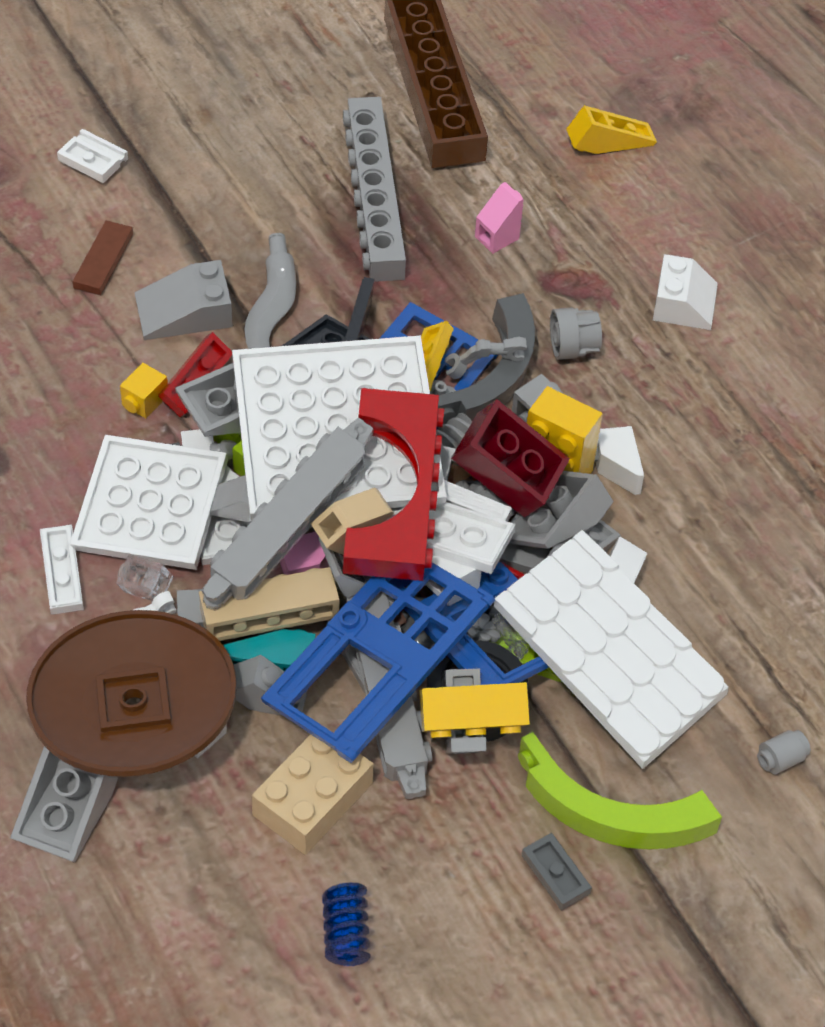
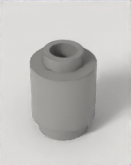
[757,730,811,775]

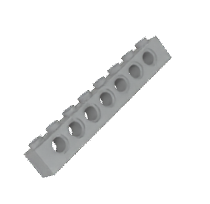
[343,97,406,282]

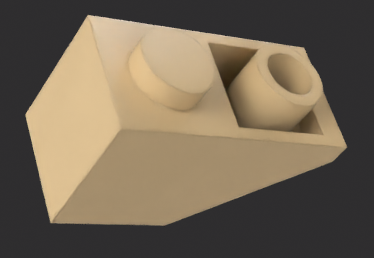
[310,487,394,555]

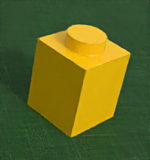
[120,363,168,419]

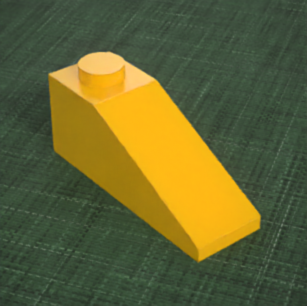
[566,105,657,154]

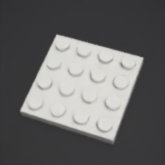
[70,435,228,570]

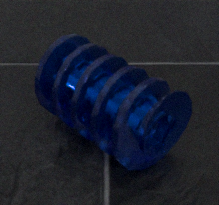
[322,882,371,966]

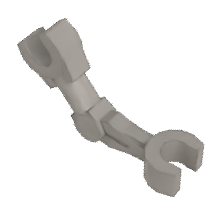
[445,337,527,379]

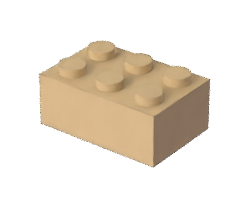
[251,734,374,855]

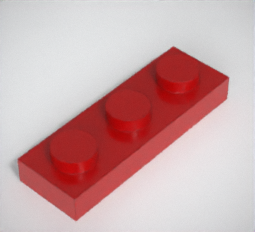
[158,332,232,417]

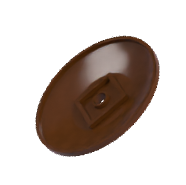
[26,610,237,777]

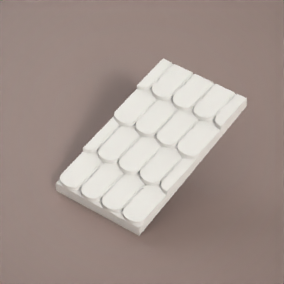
[494,530,729,769]

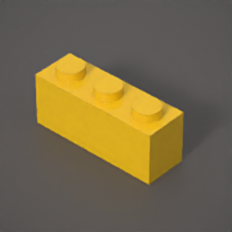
[420,682,530,738]

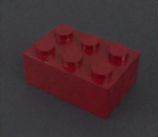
[451,399,570,518]

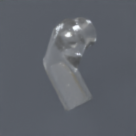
[492,613,529,660]

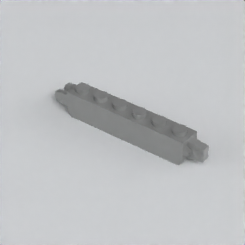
[202,418,373,610]
[346,576,432,799]

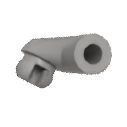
[210,439,236,469]

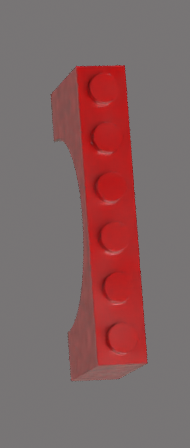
[343,388,444,581]

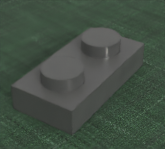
[522,833,592,911]

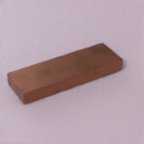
[72,220,133,295]

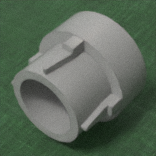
[550,307,602,360]

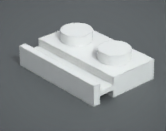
[57,129,128,183]

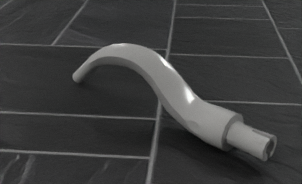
[244,233,297,349]

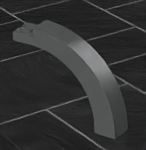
[438,293,535,424]

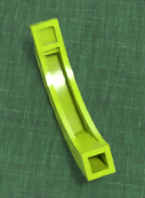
[518,732,722,850]

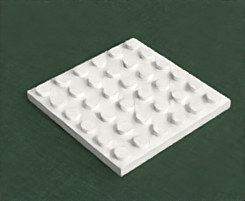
[232,335,447,520]

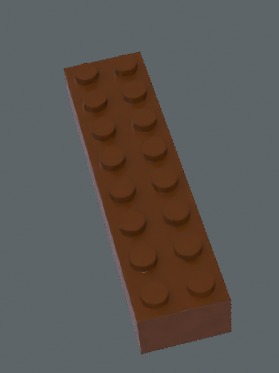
[384,0,488,168]

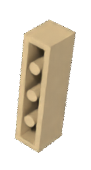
[199,567,340,641]

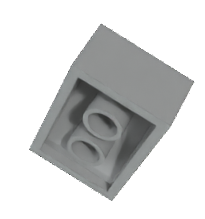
[135,260,232,340]
[175,363,241,437]
[509,471,614,549]
[10,746,119,862]

